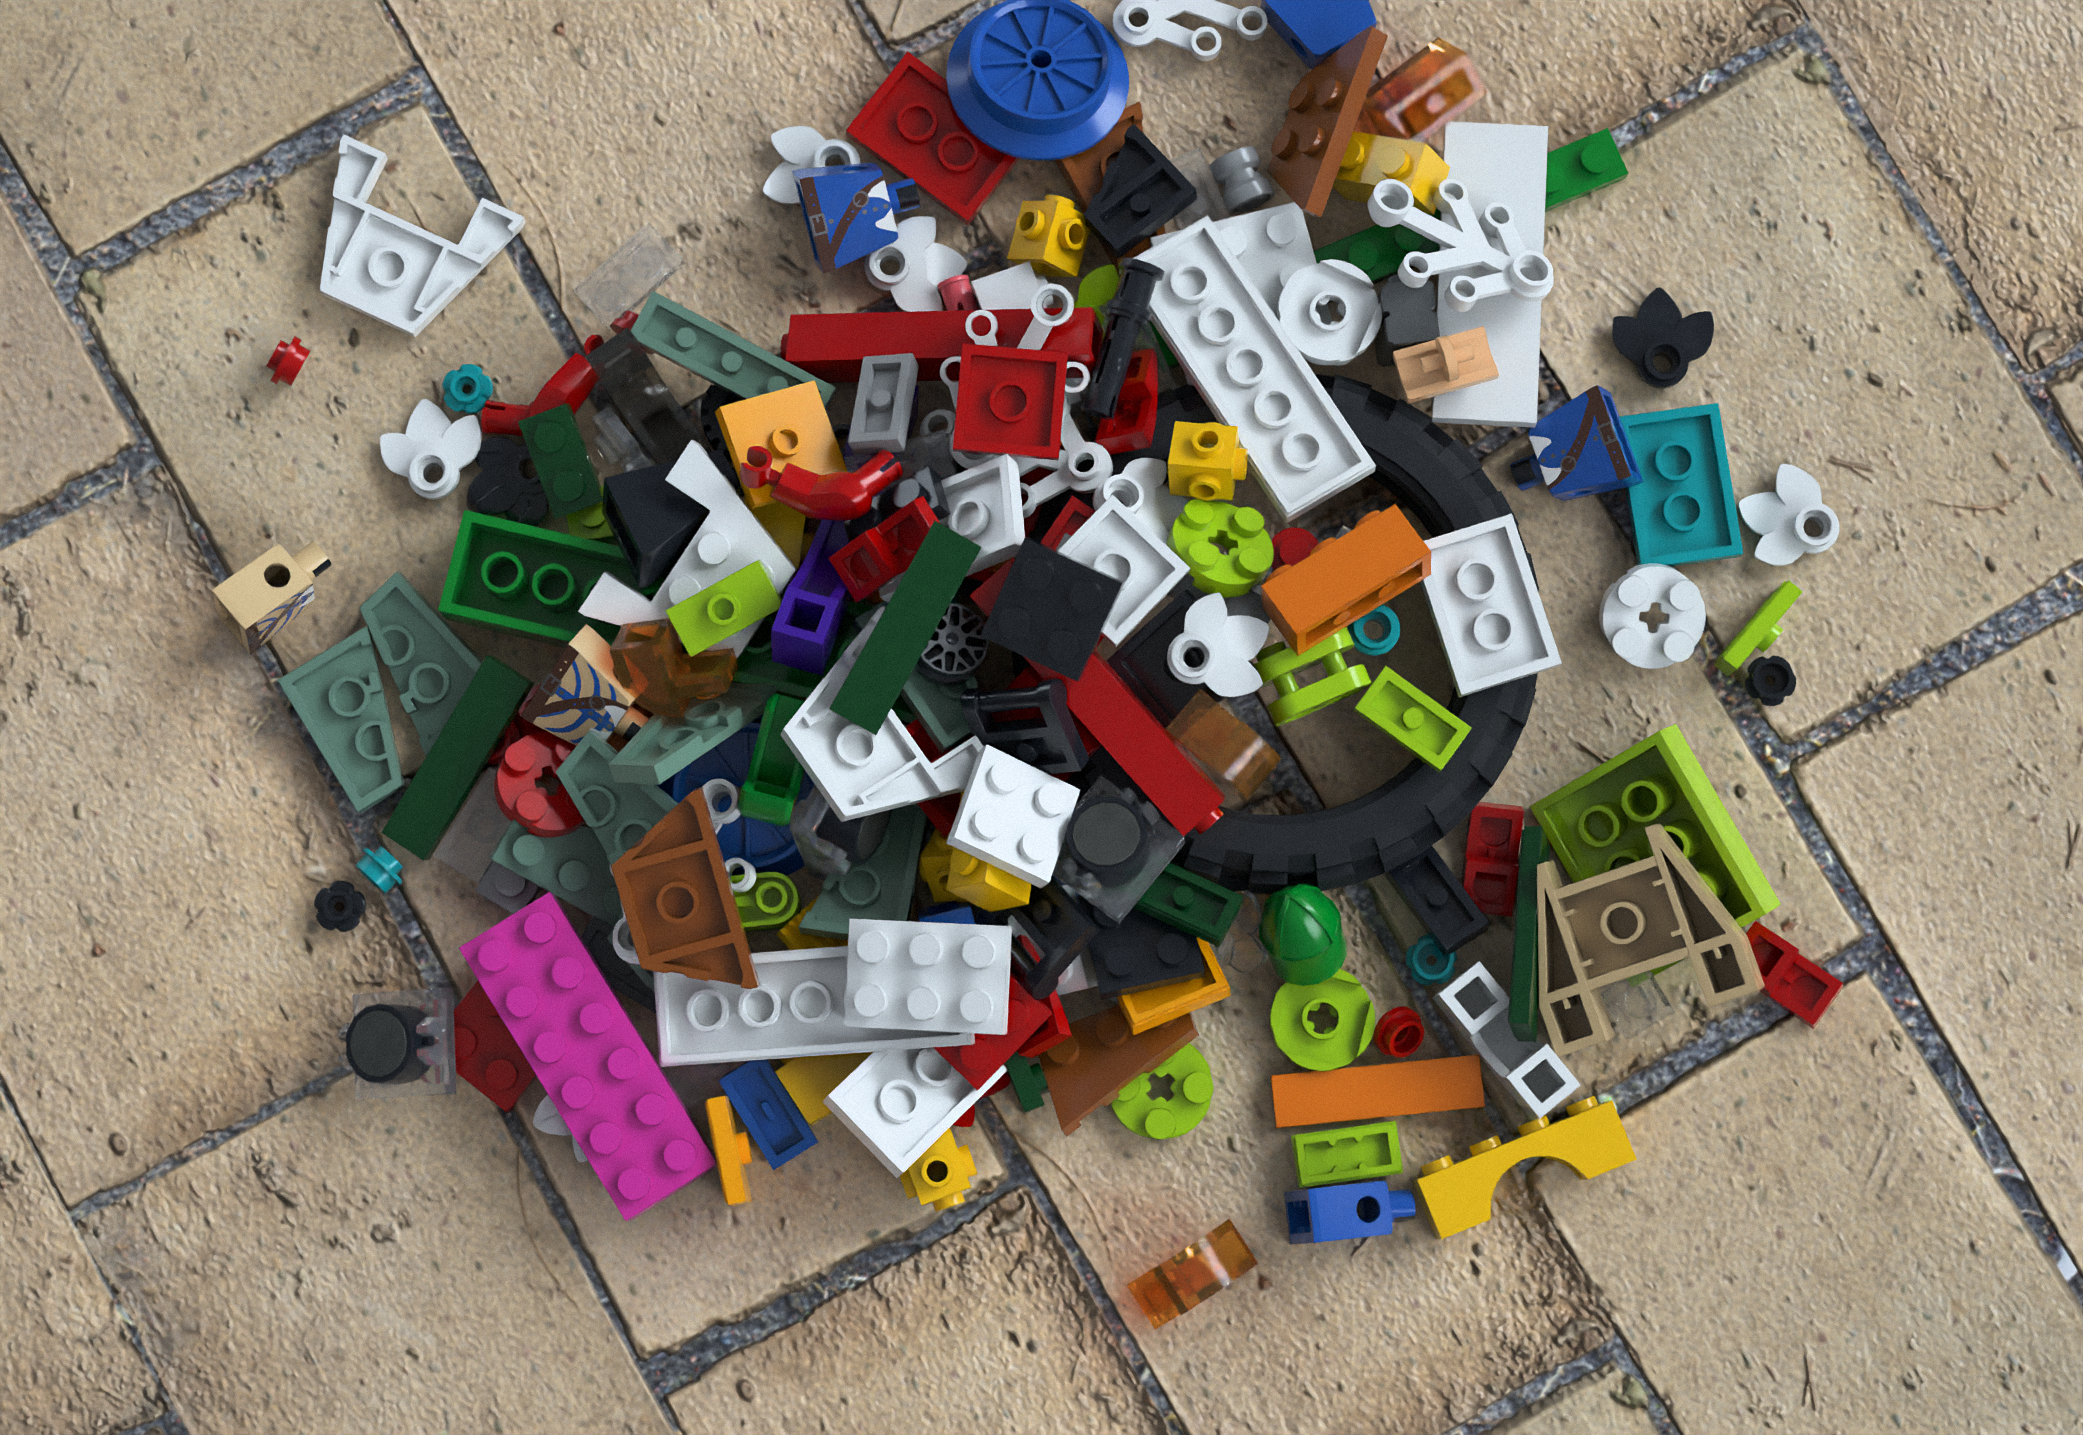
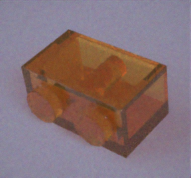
[1362,37,1488,142]

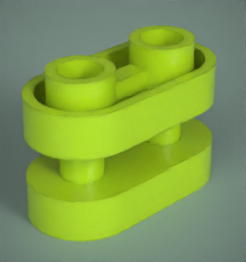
[1254,627,1372,727]
[731,872,801,932]

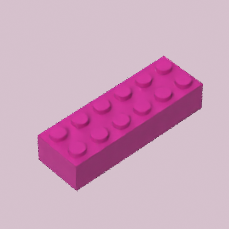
[459,892,718,1221]

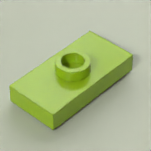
[665,559,782,657]
[1714,580,1803,677]
[1290,1121,1403,1188]

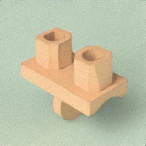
[1392,326,1499,404]

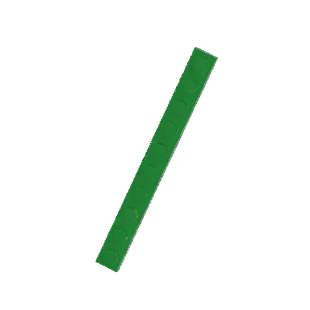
[1140,128,1629,373]

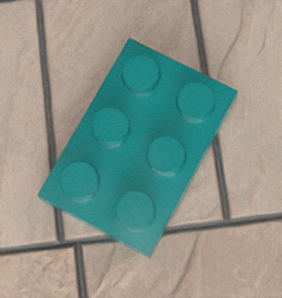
[1620,403,1744,567]

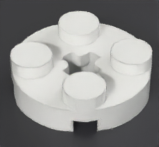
[1276,259,1382,366]
[1599,563,1706,669]

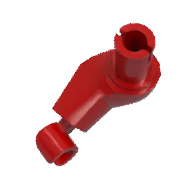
[481,335,620,437]
[740,446,903,521]

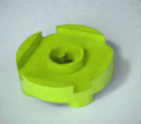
[1166,499,1274,597]
[1269,969,1375,1071]
[1111,1043,1214,1140]

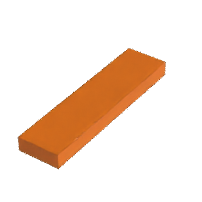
[1270,1054,1485,1128]

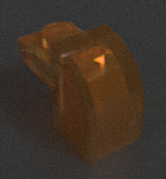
[609,618,739,717]
[1166,688,1281,802]
[1127,1218,1258,1330]

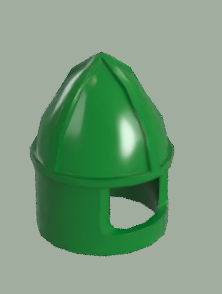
[1259,884,1347,986]

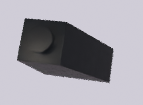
[602,449,745,588]

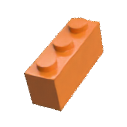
[1261,504,1431,656]

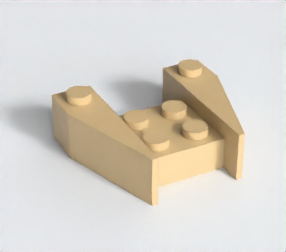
[1537,824,1765,1057]

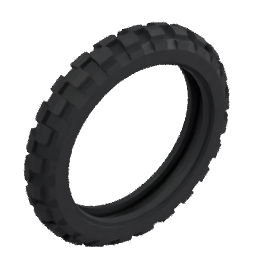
[1012,373,1539,895]

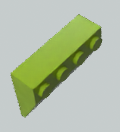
[1529,724,1781,987]

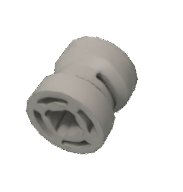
[1208,146,1275,215]

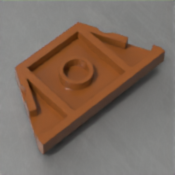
[1267,26,1388,218]
[611,787,760,989]

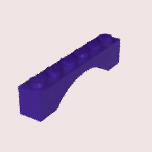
[771,385,919,676]

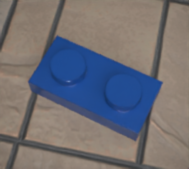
[718,1059,818,1170]

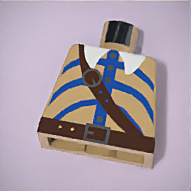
[212,541,332,655]
[521,624,650,746]

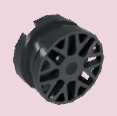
[915,603,989,686]

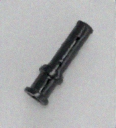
[1081,257,1164,420]

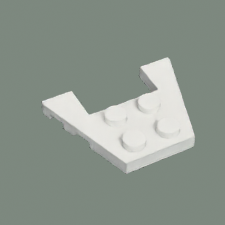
[320,134,526,337]
[578,440,797,658]
[780,606,984,822]

